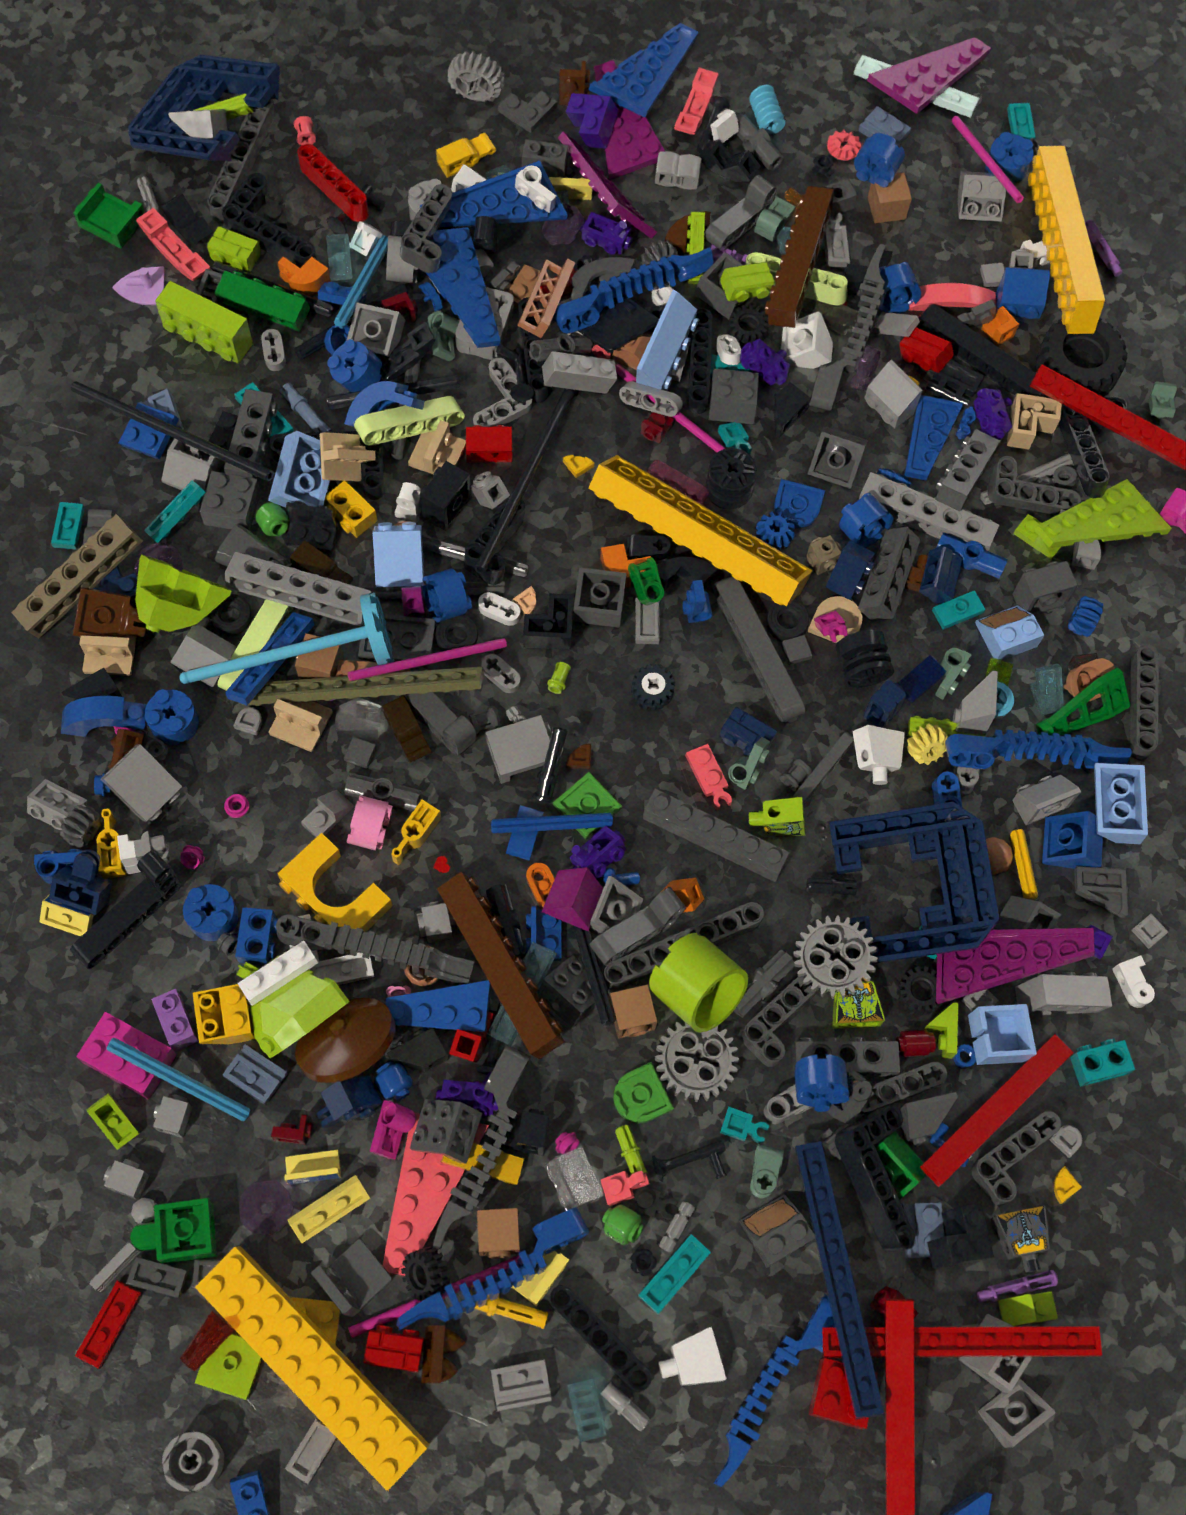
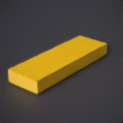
[441,1143,524,1185]

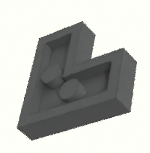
[498,91,557,133]

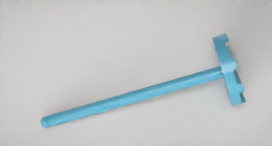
[180,593,394,684]

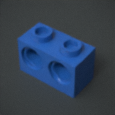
[235,907,279,965]

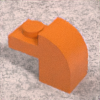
[278,257,331,296]
[600,544,651,587]

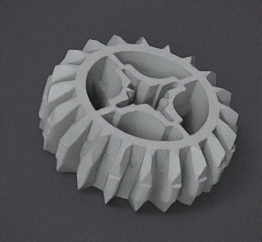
[447,51,505,103]

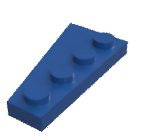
[904,395,963,480]
[385,980,491,1033]

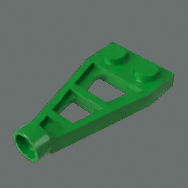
[1036,668,1130,736]

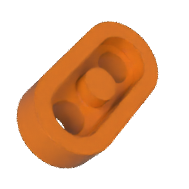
[526,863,555,909]

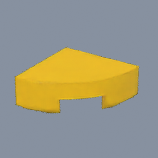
[563,455,595,478]
[1054,1166,1082,1204]

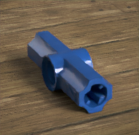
[936,532,1008,579]

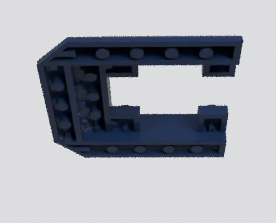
[128,55,280,161]
[829,802,1000,967]

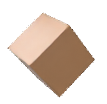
[868,172,912,223]
[295,633,344,680]
[610,985,657,1039]
[477,1208,520,1258]

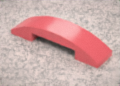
[674,68,719,135]
[136,207,210,281]
[909,283,997,312]

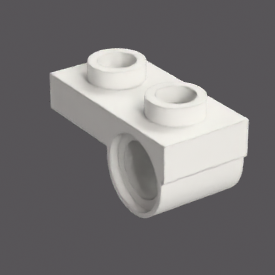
[515,166,556,213]

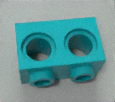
[1070,1038,1135,1087]

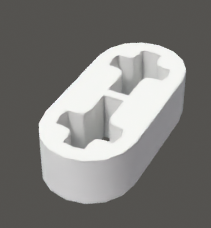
[716,335,742,365]
[478,592,521,626]

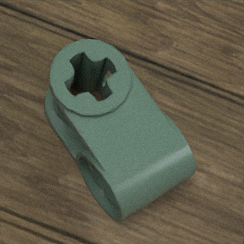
[750,1144,784,1199]

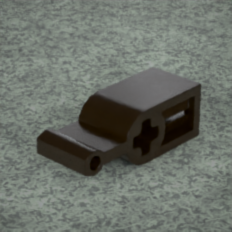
[290,540,353,584]
[381,695,432,764]

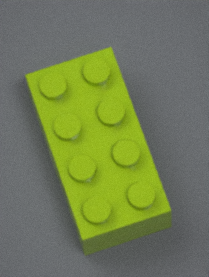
[155,281,253,364]

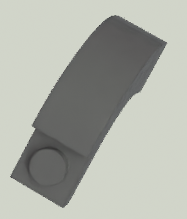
[572,257,635,300]

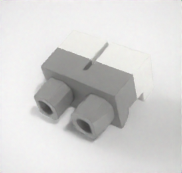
[117,831,170,874]

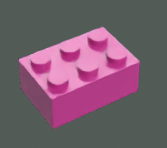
[76,1012,177,1100]

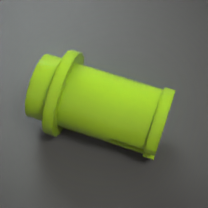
[547,662,571,694]

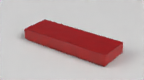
[75,1280,142,1369]

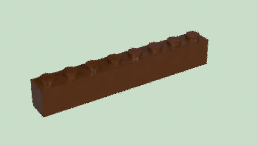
[765,186,834,328]
[437,872,565,1059]

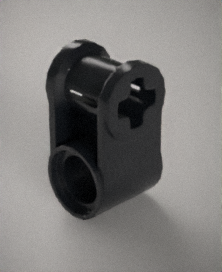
[626,534,670,564]

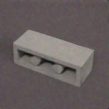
[542,351,617,394]

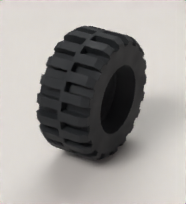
[1035,318,1127,397]

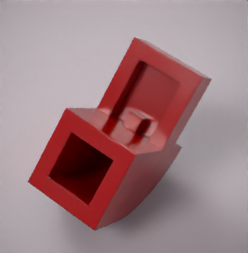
[449,1012,495,1063]

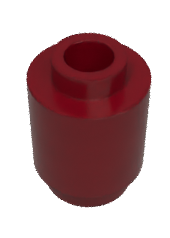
[896,1030,936,1057]

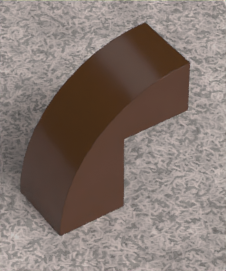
[664,211,711,256]

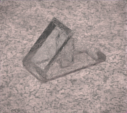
[335,697,384,731]

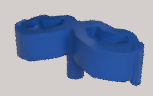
[418,282,443,312]
[955,406,976,440]
[877,468,911,487]

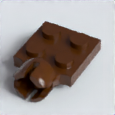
[73,587,147,638]

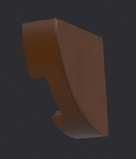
[566,743,591,769]

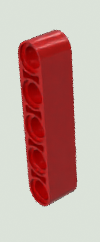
[297,144,369,222]

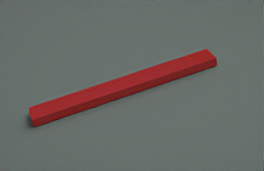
[920,1034,1074,1187]
[885,1299,915,1515]

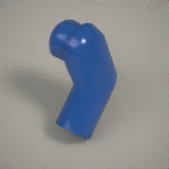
[602,868,640,886]

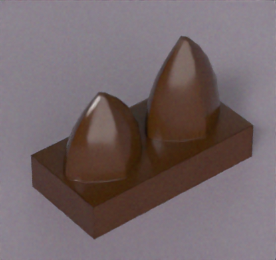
[108,729,144,770]
[421,1325,465,1384]

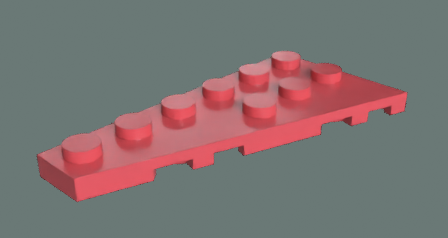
[382,1113,489,1277]

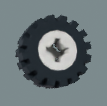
[631,664,675,711]

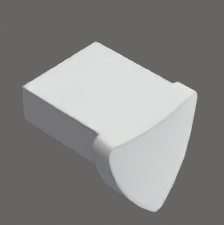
[710,109,739,143]
[349,221,383,257]

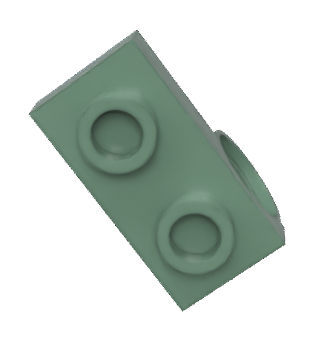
[754,197,796,242]
[428,311,459,362]
[935,648,971,700]
[728,737,770,790]

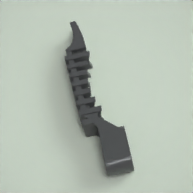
[809,244,886,411]
[276,915,474,984]
[433,1044,531,1250]

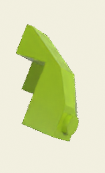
[135,554,232,633]
[250,956,350,1058]

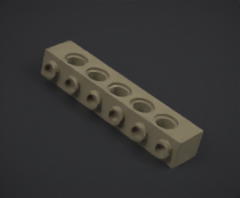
[11,514,143,638]

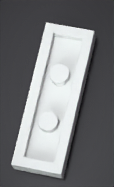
[238,941,318,1006]

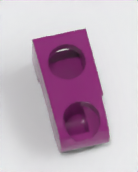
[402,586,426,618]

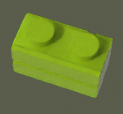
[207,226,261,272]
[720,262,774,302]

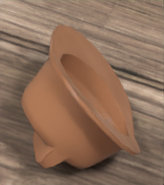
[1063,658,1115,702]

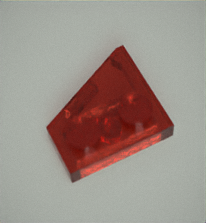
[180,1311,234,1371]

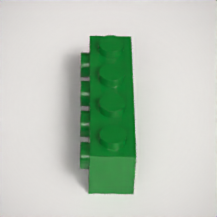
[214,271,310,332]

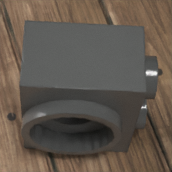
[522,139,568,178]

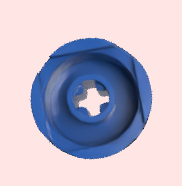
[985,132,1033,183]
[854,133,905,187]
[879,262,921,314]
[327,339,382,392]
[839,492,893,548]
[422,568,472,622]
[145,689,199,746]
[183,884,238,941]
[794,1054,850,1112]

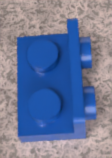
[526,906,562,961]

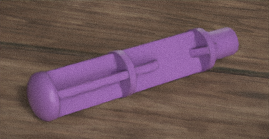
[1085,219,1123,277]
[977,1270,1058,1303]

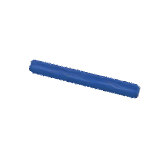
[491,813,613,833]

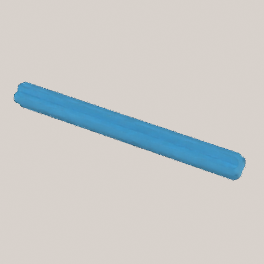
[334,235,388,329]
[106,1038,250,1121]

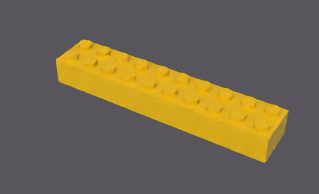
[1028,146,1105,334]
[588,455,813,606]
[195,1246,430,1491]

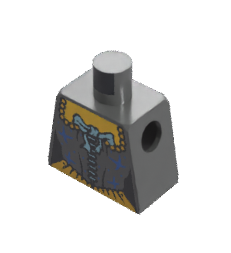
[990,1206,1050,1273]

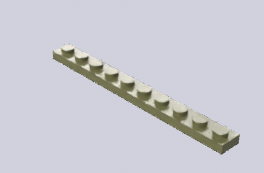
[243,667,484,706]

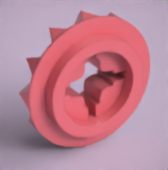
[827,130,862,160]

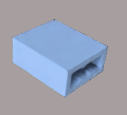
[373,522,424,587]

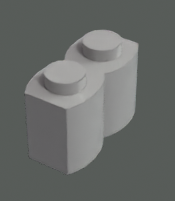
[655,151,701,190]

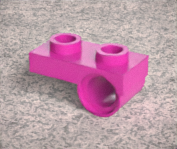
[370,1101,416,1160]

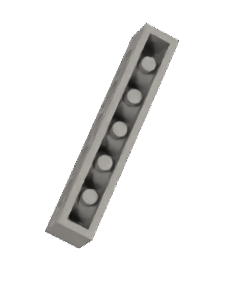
[859,472,999,551]
[225,552,372,627]

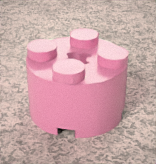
[347,795,393,851]

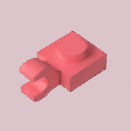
[601,1171,650,1207]

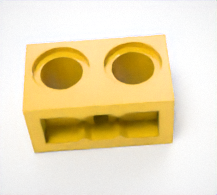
[324,481,377,538]

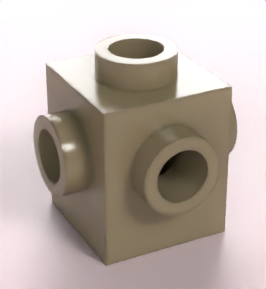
[806,535,842,575]

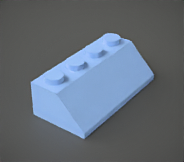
[636,290,699,390]

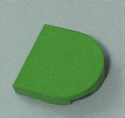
[613,1062,674,1123]

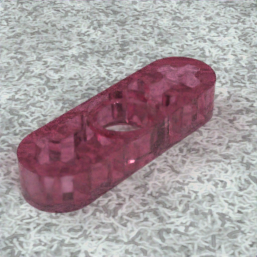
[647,460,709,505]

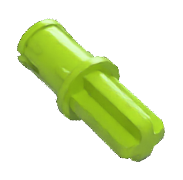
[615,1125,648,1175]

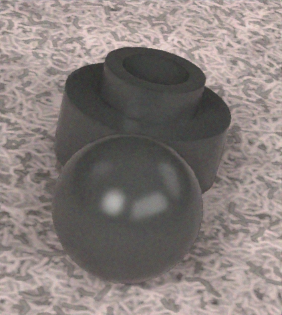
[1036,466,1077,489]

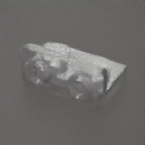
[546,1147,604,1211]

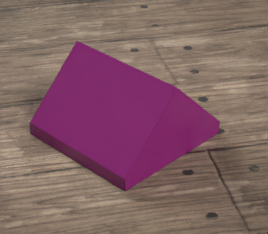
[542,867,603,931]

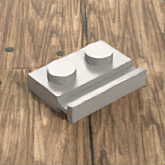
[491,1360,552,1411]

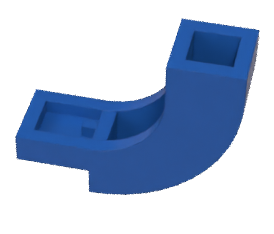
[344,381,425,427]
[61,696,146,737]

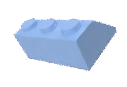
[268,431,330,508]
[1094,763,1148,844]

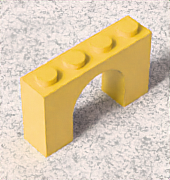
[277,833,393,932]

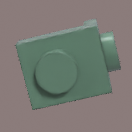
[1148,382,1177,418]

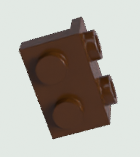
[559,61,590,106]

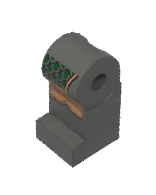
[827,1071,872,1125]

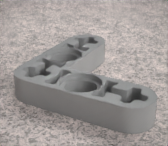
[473,358,532,427]

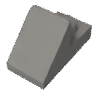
[301,790,354,837]

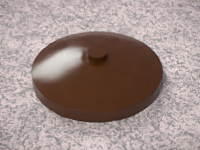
[295,998,396,1083]

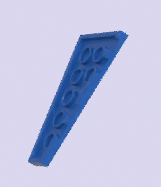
[589,23,698,118]
[420,161,568,227]
[426,227,501,348]

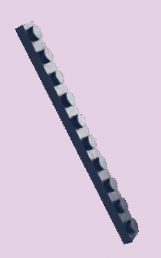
[795,1141,884,1420]

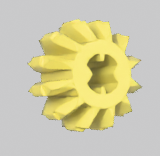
[907,723,948,765]

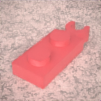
[685,744,732,811]

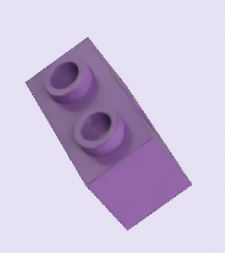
[151,989,199,1052]

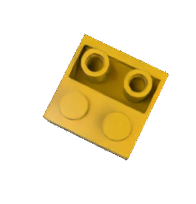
[193,984,255,1044]

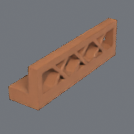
[517,258,575,338]

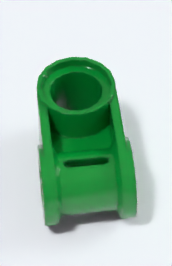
[628,557,664,605]

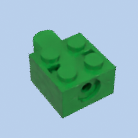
[130,1198,217,1264]

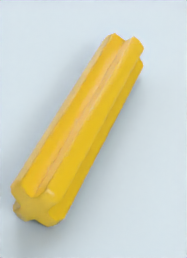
[1010,829,1038,900]

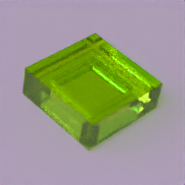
[984,658,1014,686]

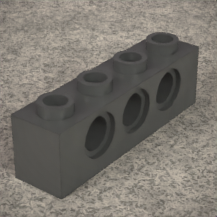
[224,389,278,479]
[935,429,1000,511]
[858,527,921,621]
[792,1037,900,1078]

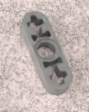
[619,381,683,417]

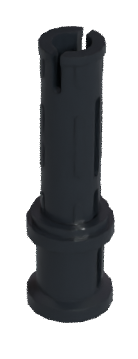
[532,727,568,803]

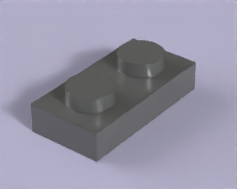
[126,1257,188,1299]

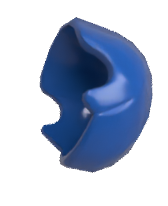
[324,325,350,355]

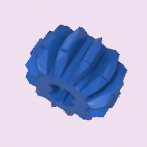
[756,511,795,551]
[1068,596,1104,637]

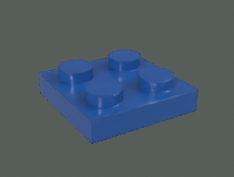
[119,403,179,460]

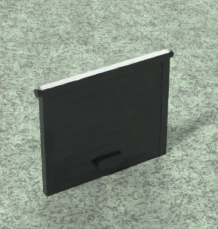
[578,295,659,353]

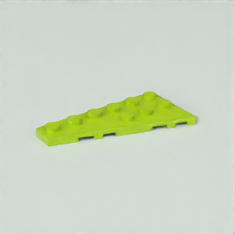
[1034,479,1172,548]

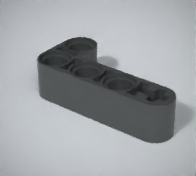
[704,175,777,251]
[400,184,452,273]
[987,456,1081,515]
[399,692,476,756]
[589,887,686,966]
[742,976,820,1067]
[971,1111,1061,1205]

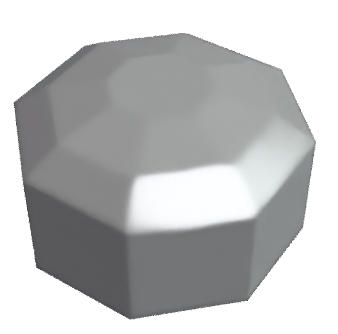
[131,1198,157,1224]

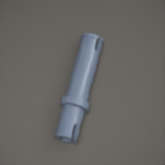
[280,383,333,432]

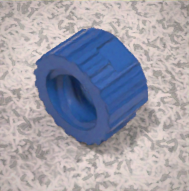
[952,1044,976,1069]

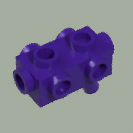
[580,212,633,255]
[740,339,790,386]
[973,388,1012,440]
[569,826,626,878]
[436,1072,499,1118]

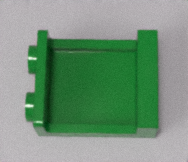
[74,183,145,249]

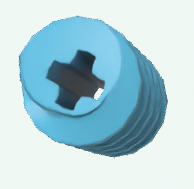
[749,84,786,135]

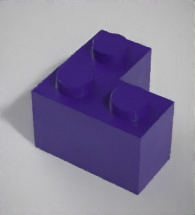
[566,93,618,149]

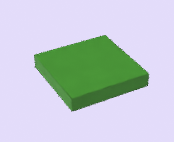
[553,772,622,839]

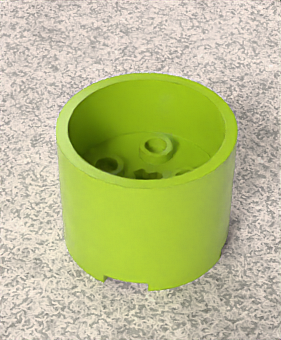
[649,933,748,1032]

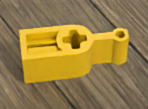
[436,133,496,178]
[391,800,441,865]
[97,808,126,879]

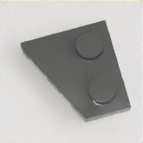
[1074,866,1128,918]

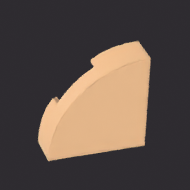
[513,586,536,615]

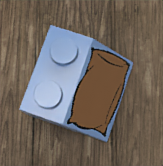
[975,605,1044,662]

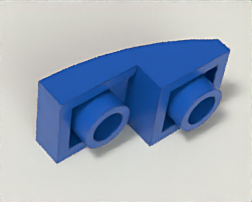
[506,805,544,861]

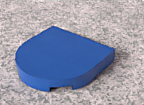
[774,479,825,528]

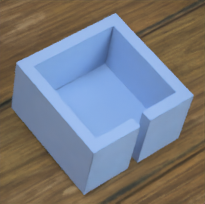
[968,1004,1037,1065]

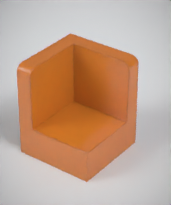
[981,306,1019,346]
[661,877,704,913]

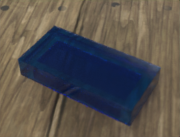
[898,655,947,703]

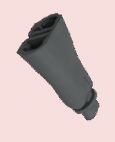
[215,523,298,570]

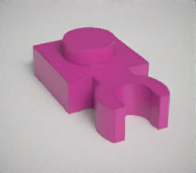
[814,610,848,642]

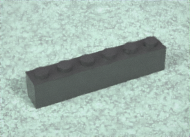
[643,789,789,882]

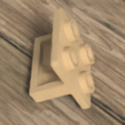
[408,420,466,474]
[320,432,375,481]
[79,635,137,676]
[269,699,333,752]

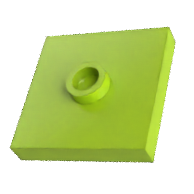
[195,1329,262,1400]

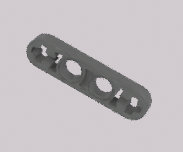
[792,731,854,806]
[860,1062,947,1114]

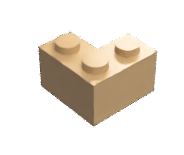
[1007,393,1062,449]

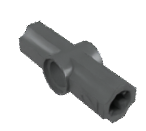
[736,113,784,171]
[529,334,592,362]
[344,773,422,811]
[734,950,795,1018]

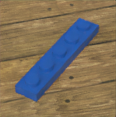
[225,612,314,706]

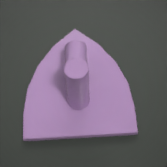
[112,266,164,305]

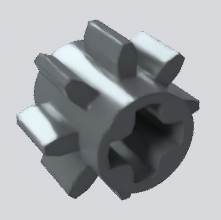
[819,1128,841,1161]

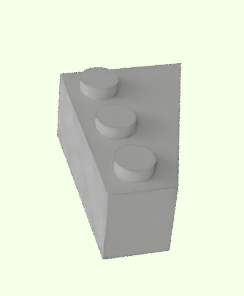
[1015,971,1112,1015]

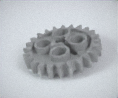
[794,915,877,999]
[655,1022,739,1102]

